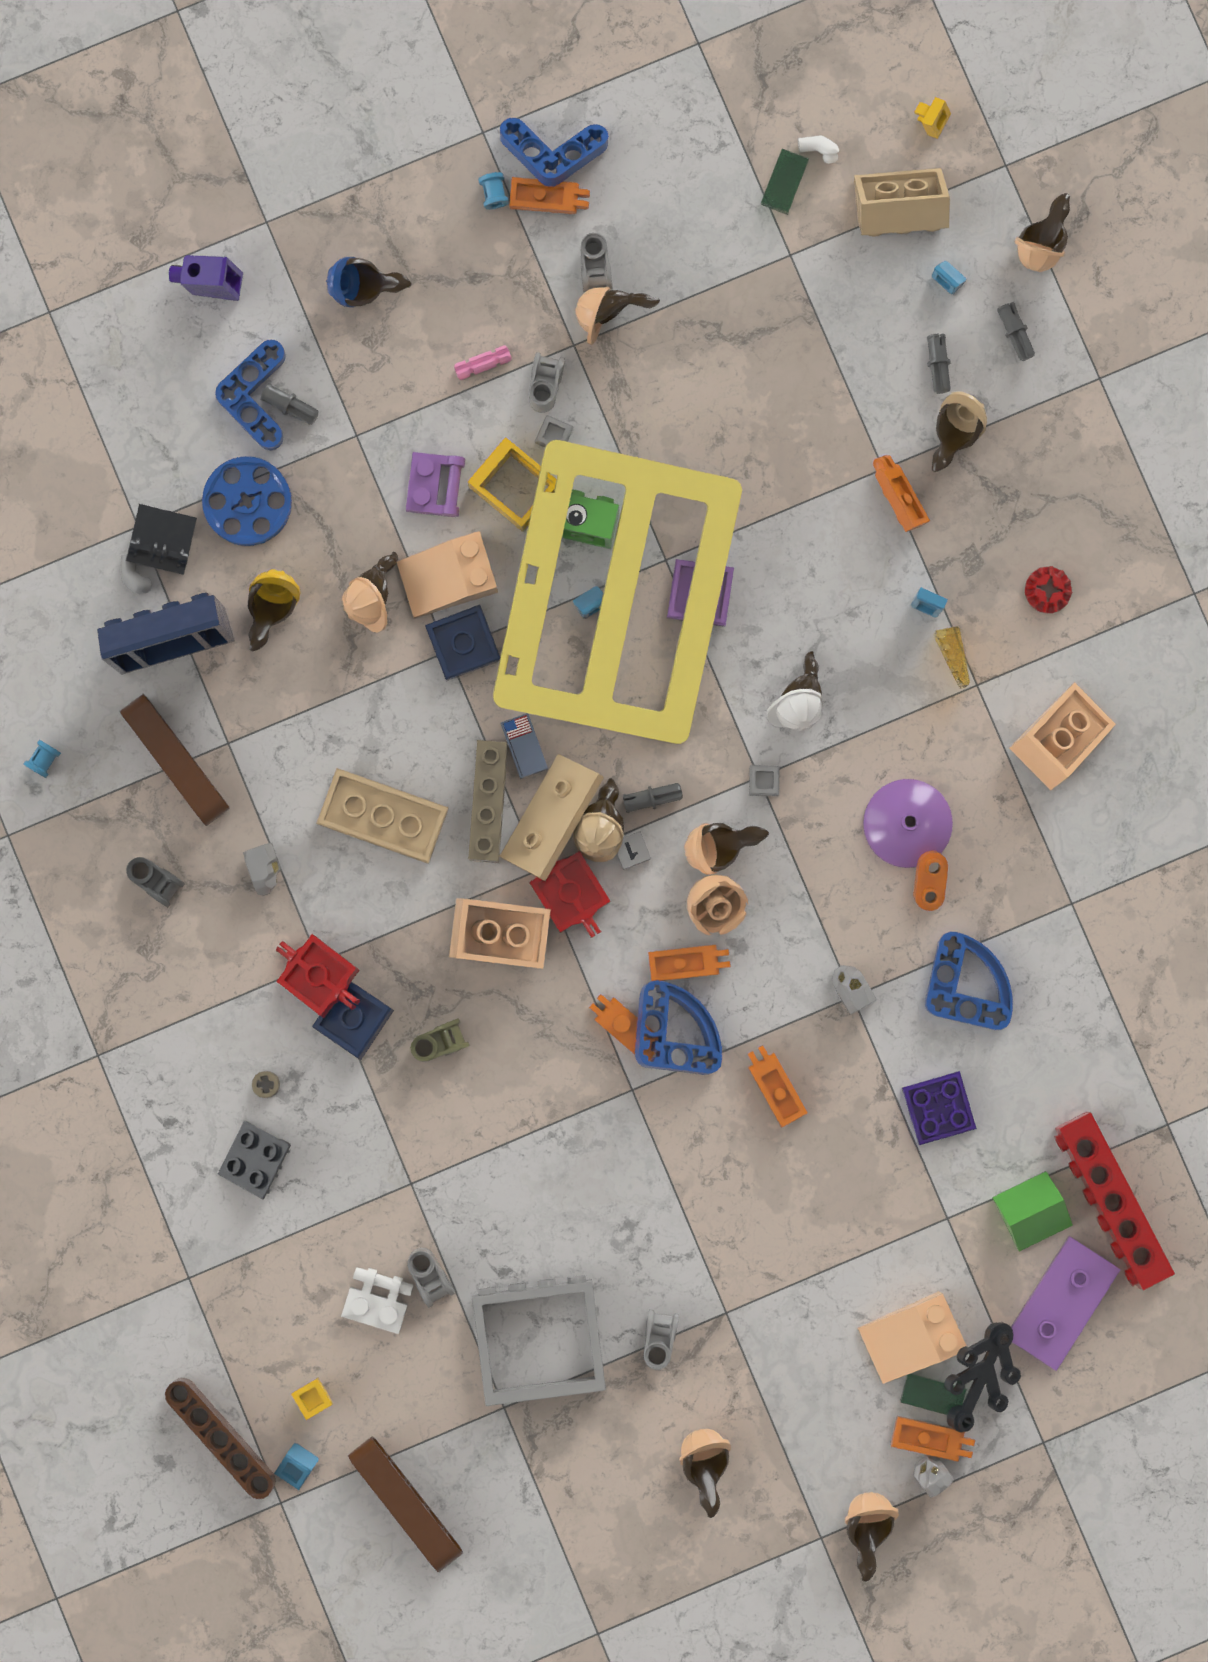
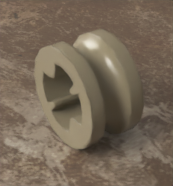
[252,1071,280,1098]

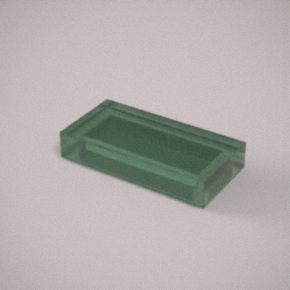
[761,149,809,215]
[900,1373,967,1415]

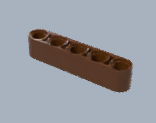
[120,693,230,826]
[165,1378,276,1499]
[348,1436,463,1572]

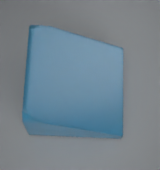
[932,261,966,295]
[573,586,603,619]
[274,1443,319,1490]

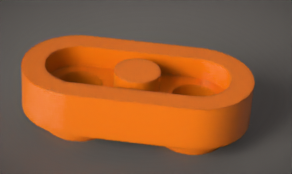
[913,850,948,911]

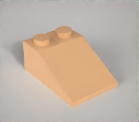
[397,531,498,618]
[1009,682,1116,790]
[449,898,551,969]
[858,1291,966,1384]

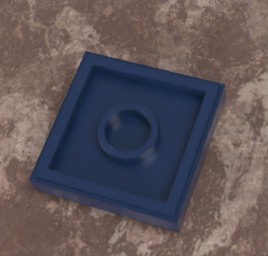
[425,604,501,681]
[312,981,394,1060]

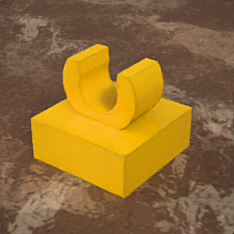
[914,97,951,139]
[291,1378,333,1420]

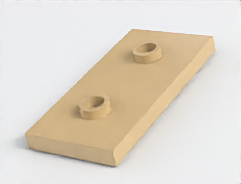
[499,754,604,881]
[316,768,449,864]

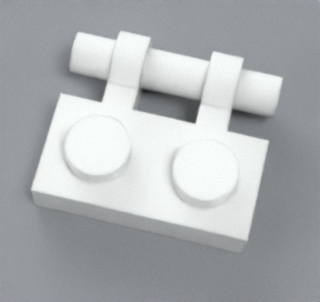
[341,1267,414,1334]

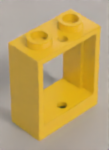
[468,437,556,532]

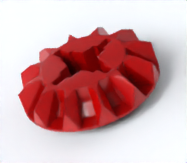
[1025,566,1073,613]

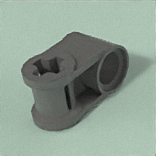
[126,857,185,908]

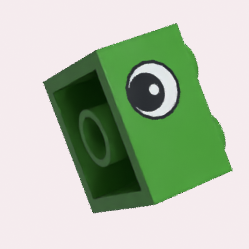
[562,489,619,549]

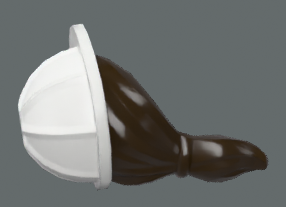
[767,651,824,731]

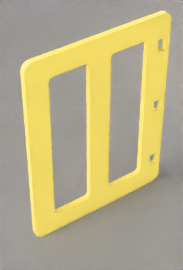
[493,440,742,744]

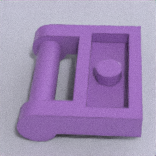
[406,452,465,517]

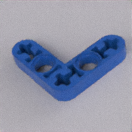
[500,118,609,187]
[215,339,286,450]

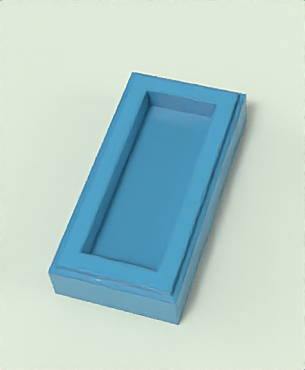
[910,587,948,618]

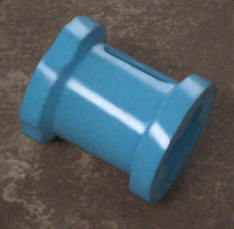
[478,172,510,210]
[23,739,61,778]

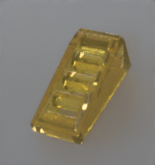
[934,626,970,689]

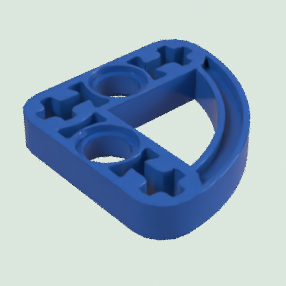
[925,932,1013,1030]
[635,980,722,1075]

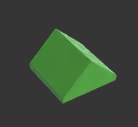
[992,1171,1073,1252]

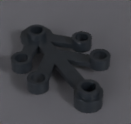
[944,1322,1021,1432]

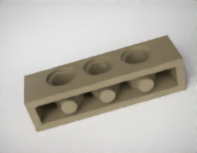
[468,740,508,863]

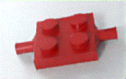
[529,851,611,938]
[276,934,360,1018]

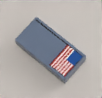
[501,713,548,779]

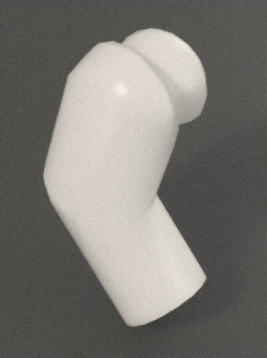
[798,135,839,163]

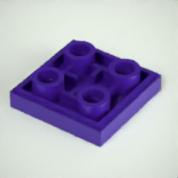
[902,1071,977,1145]

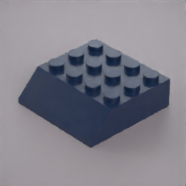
[97,592,235,675]

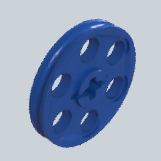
[202,456,292,546]

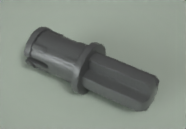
[997,302,1035,361]
[927,333,951,394]
[260,383,319,425]
[623,783,683,813]

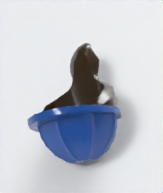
[326,257,412,308]

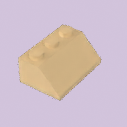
[854,168,950,237]

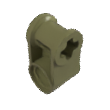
[410,1018,470,1062]

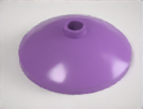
[863,779,953,868]

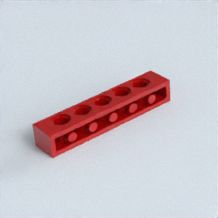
[1054,1112,1175,1291]

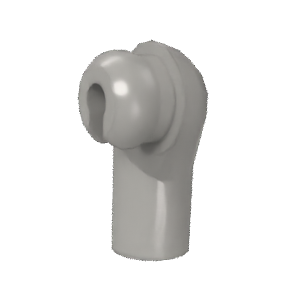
[121,555,152,594]

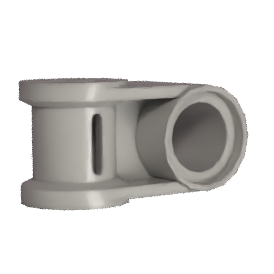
[581,232,613,292]
[529,352,565,413]
[407,1247,455,1308]
[643,1309,679,1370]

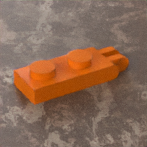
[509,177,590,214]
[873,455,930,532]
[648,945,731,981]
[589,994,658,1061]
[747,1045,808,1128]
[891,1416,976,1461]

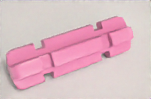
[454,346,511,380]

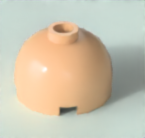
[687,874,748,935]

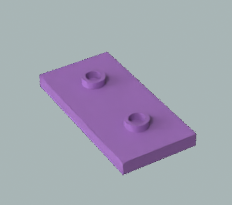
[1011,1236,1121,1371]

